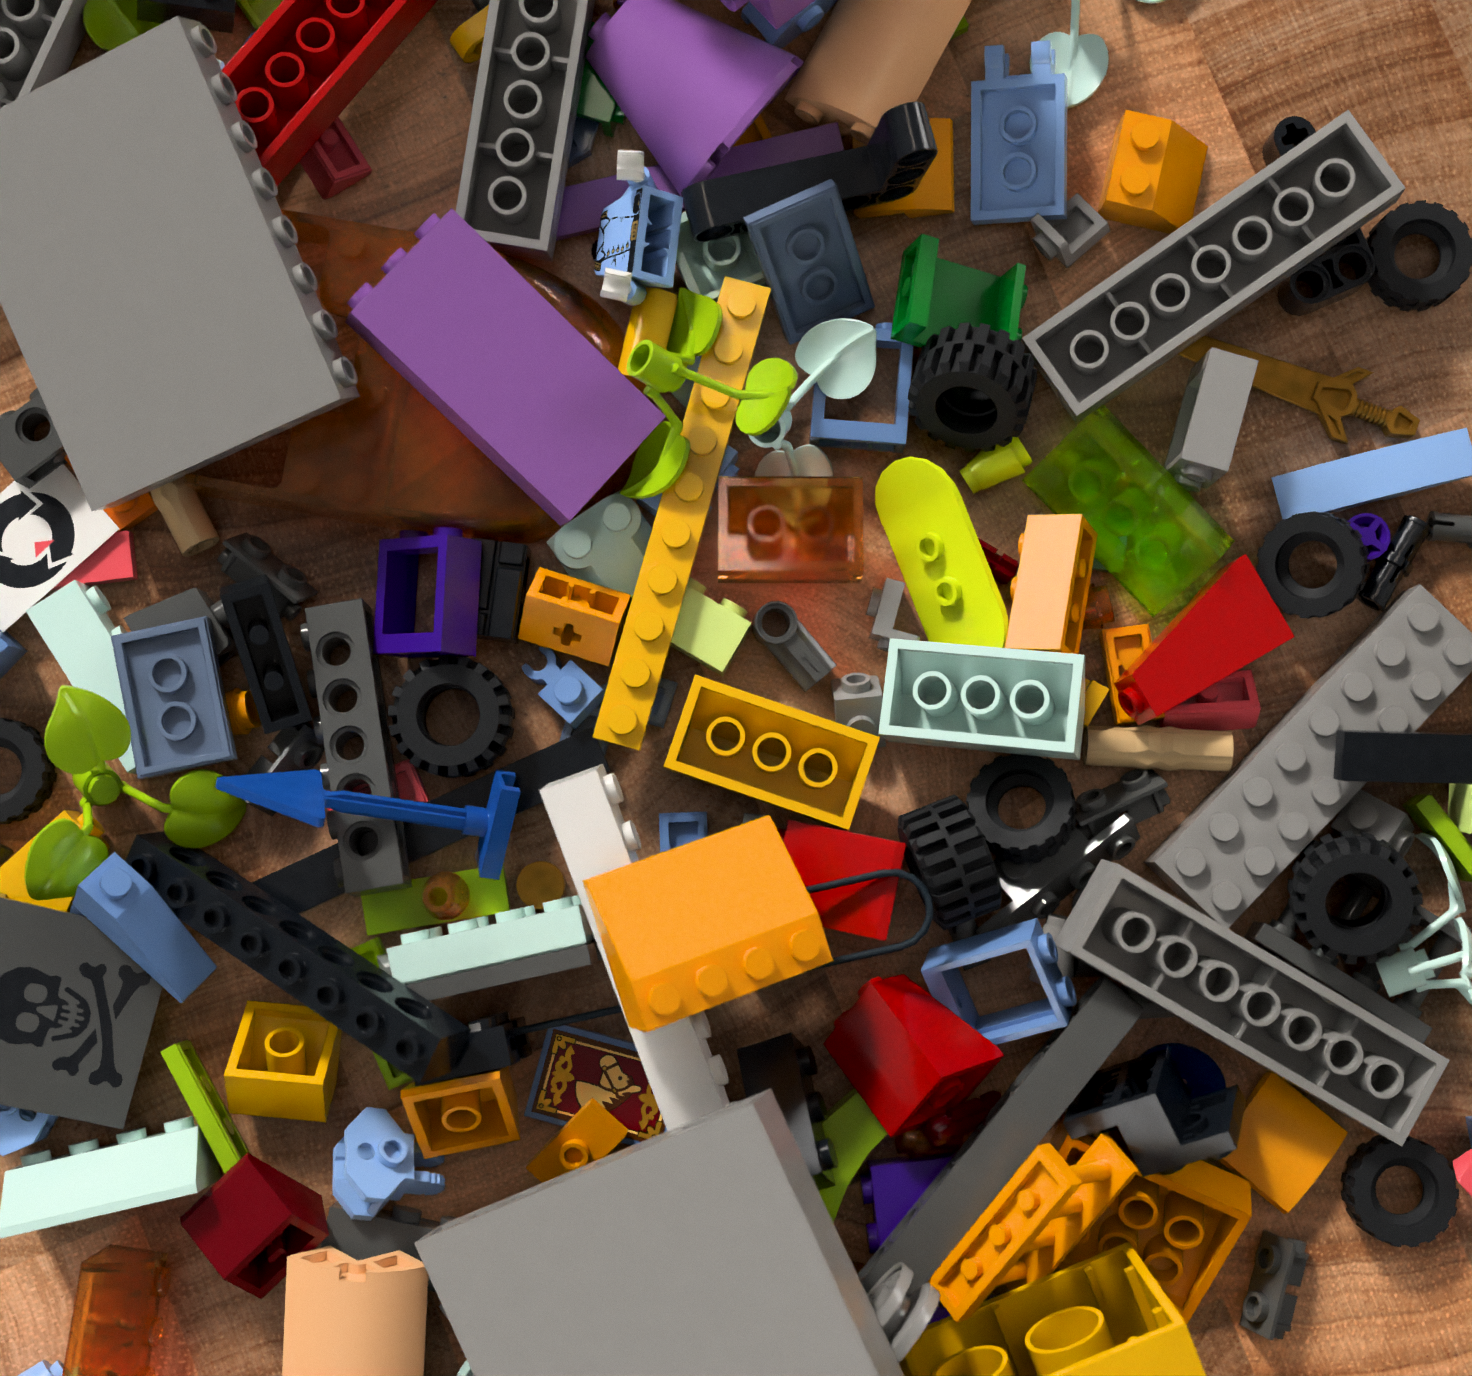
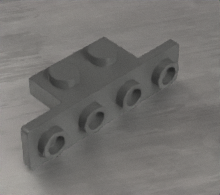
[976,813,1140,935]

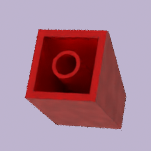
[777,820,906,941]
[823,974,1004,1137]

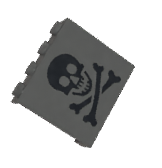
[0,893,162,1129]

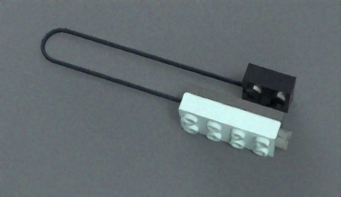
[377,869,933,1087]

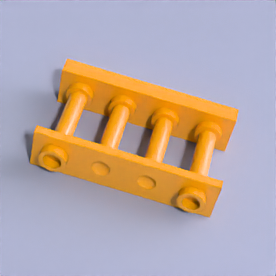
[927,1133,1139,1323]

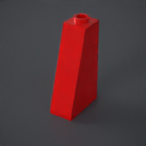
[1114,554,1295,725]

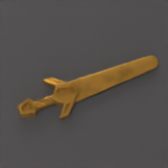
[1177,335,1420,445]

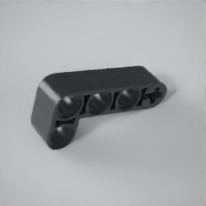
[1262,116,1375,316]

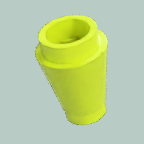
[959,437,1033,494]

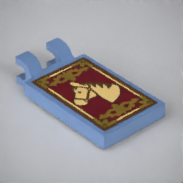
[524,1024,667,1146]

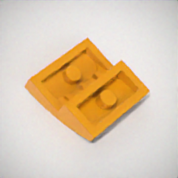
[853,118,954,219]
[1219,1071,1349,1214]

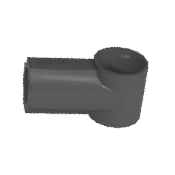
[751,601,837,692]

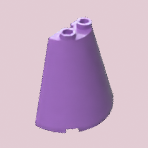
[585,0,804,197]

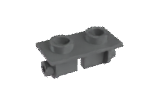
[217,532,318,621]
[245,722,325,817]
[1075,769,1170,841]
[1239,1230,1310,1340]

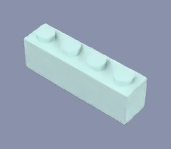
[26,580,137,774]

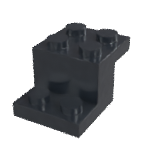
[1063,1048,1246,1177]

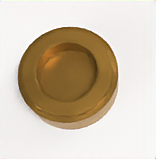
[516,861,566,909]

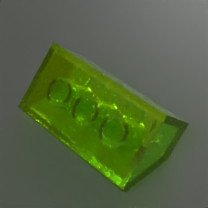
[1022,404,1235,617]

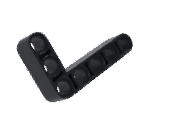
[681,102,938,242]

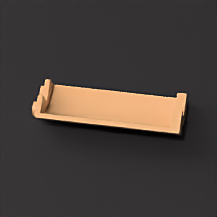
[784,0,972,145]
[282,1245,429,1376]

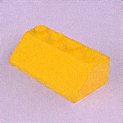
[663,674,880,831]

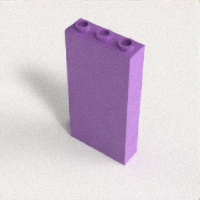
[345,208,666,526]

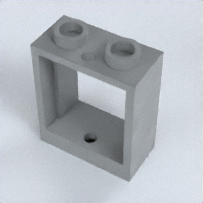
[1161,347,1259,492]

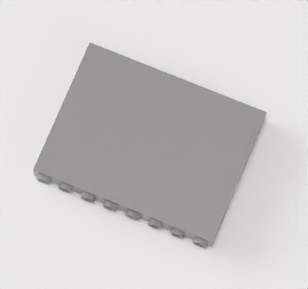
[0,16,360,511]
[414,1089,904,1376]

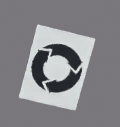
[0,464,120,633]

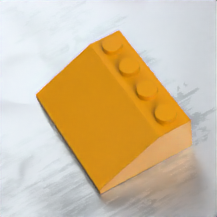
[582,815,833,1033]
[1049,1106,1252,1324]

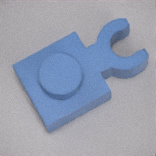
[522,647,605,729]

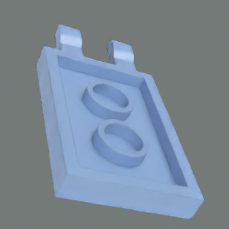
[970,40,1068,225]

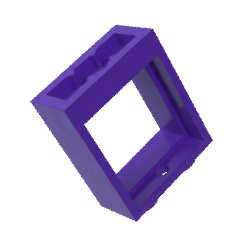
[373,527,482,659]

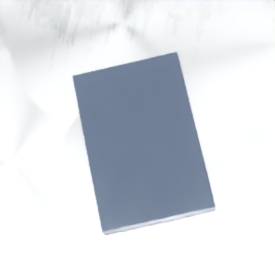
[743,179,875,345]
[111,616,238,779]

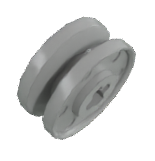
[867,1262,941,1363]

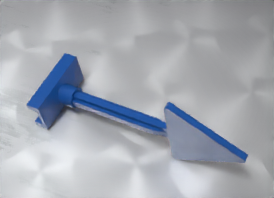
[215,769,520,880]

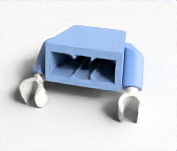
[591,150,683,306]

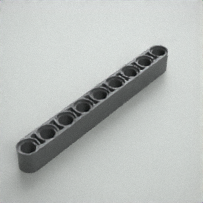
[857,975,1144,1296]

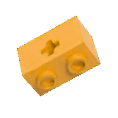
[518,567,631,667]

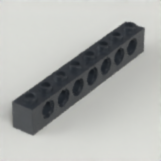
[125,832,471,1083]

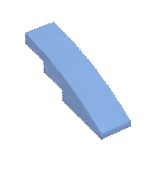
[1271,428,1472,520]

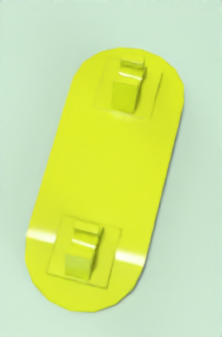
[875,456,1009,648]

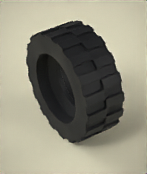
[1366,200,1472,312]
[1256,511,1370,619]
[0,718,57,824]
[966,754,1077,865]
[1340,1135,1459,1248]

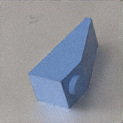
[72,852,217,1004]

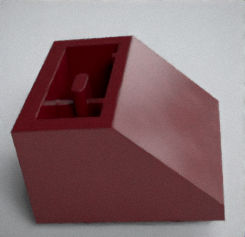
[180,1153,329,1299]

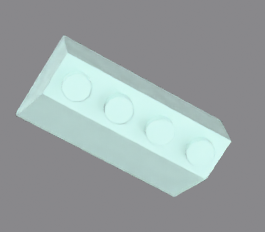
[878,638,1085,760]
[0,1116,221,1239]

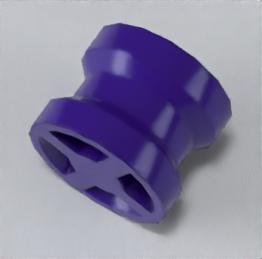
[1347,513,1390,562]

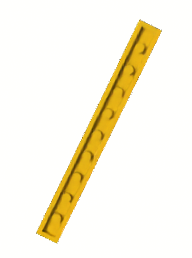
[592,276,771,751]

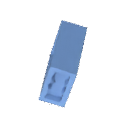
[809,319,913,453]
[921,918,1077,1045]

